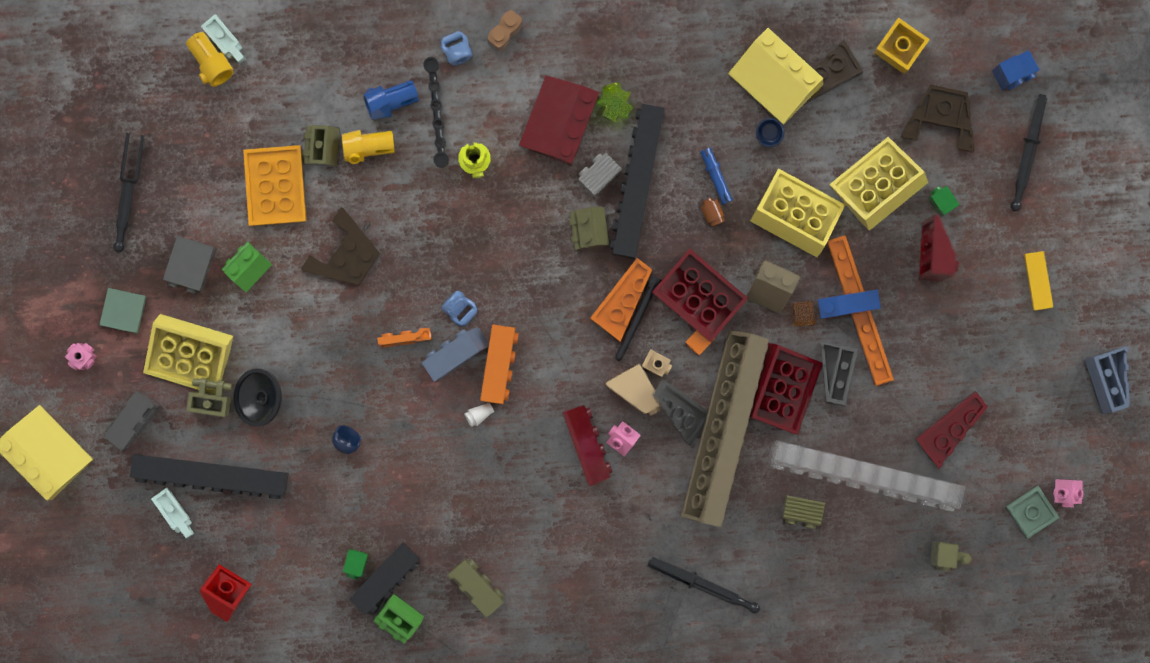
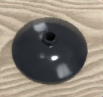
[233,369,282,426]

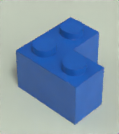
[992,50,1040,91]

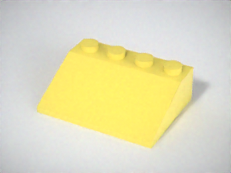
[728,28,823,125]
[829,137,928,231]
[750,169,845,257]
[143,314,233,394]
[0,405,94,501]

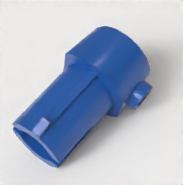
[363,80,419,120]

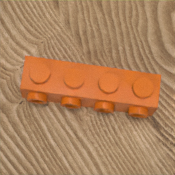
[480,324,519,405]

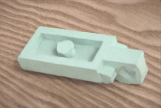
[201,14,245,64]
[151,487,194,538]

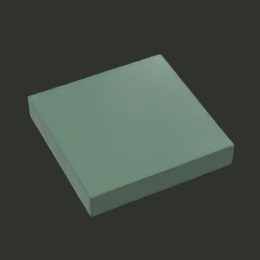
[100,288,147,333]
[1005,485,1060,539]

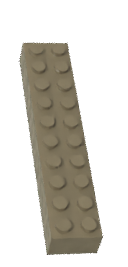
[681,330,769,527]

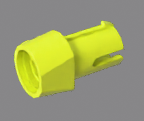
[458,143,490,178]

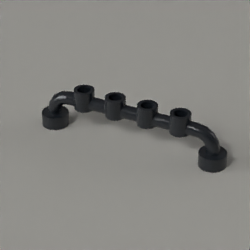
[423,57,449,168]

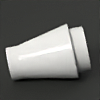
[464,402,494,427]

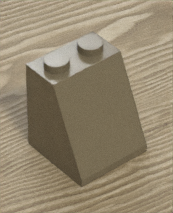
[746,260,800,314]

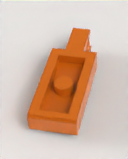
[377,328,431,348]

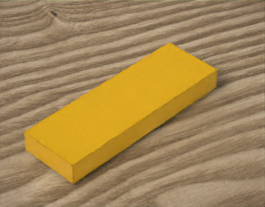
[1024,251,1053,311]

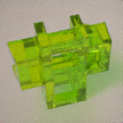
[597,82,634,122]

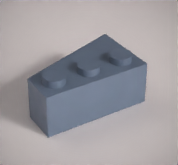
[422,327,489,382]
[1085,346,1130,414]

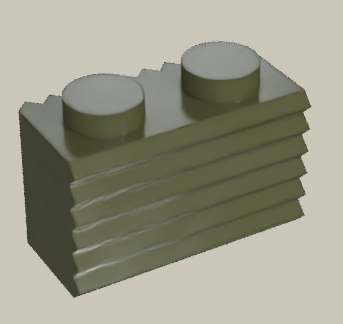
[781,495,825,529]

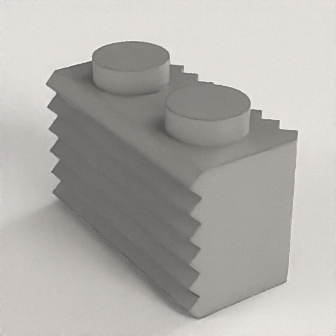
[578,153,622,197]

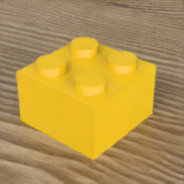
[873,17,930,74]

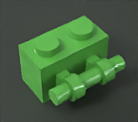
[222,241,272,292]
[373,594,424,644]

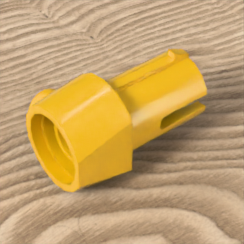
[186,32,234,87]
[341,130,395,164]

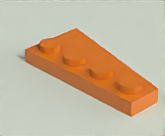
[590,258,652,342]

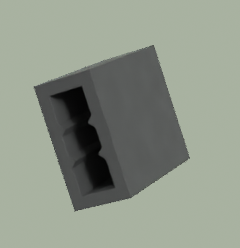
[163,236,217,294]

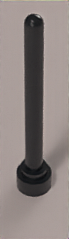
[615,275,662,361]

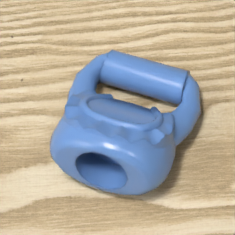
[441,31,472,65]
[442,291,477,326]

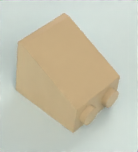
[605,364,661,416]

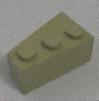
[447,558,505,618]

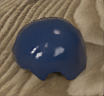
[756,118,785,147]
[332,425,362,454]

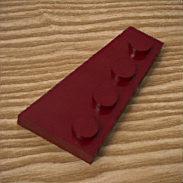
[915,391,988,469]

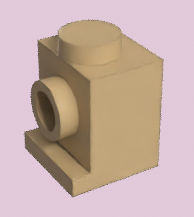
[641,349,672,377]

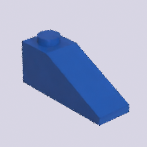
[818,289,881,318]

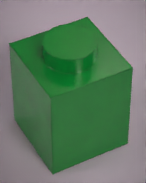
[928,186,960,217]
[343,549,369,579]

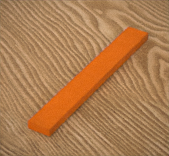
[827,235,894,386]

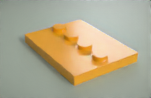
[243,145,307,226]

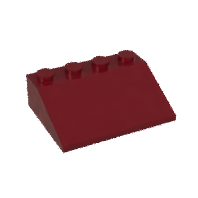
[519,75,599,166]
[918,215,959,281]
[652,248,748,342]
[749,342,823,435]
[563,405,613,486]

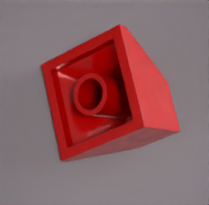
[199,564,252,622]

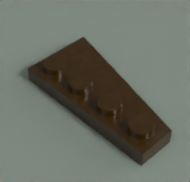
[805,40,863,104]

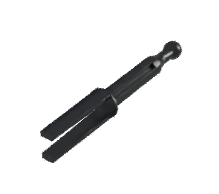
[1010,94,1047,212]
[113,133,145,252]
[647,557,760,614]

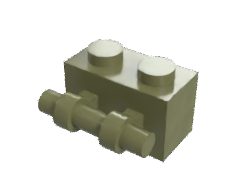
[302,125,340,166]
[569,207,609,250]
[186,377,232,417]
[931,541,972,571]

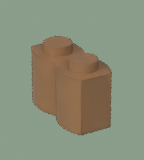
[488,10,522,52]

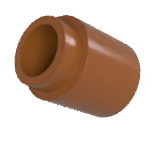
[700,197,725,227]

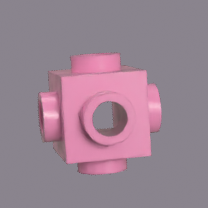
[65,343,97,371]
[606,421,641,457]
[1054,479,1083,507]

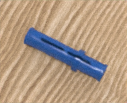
[700,147,733,205]

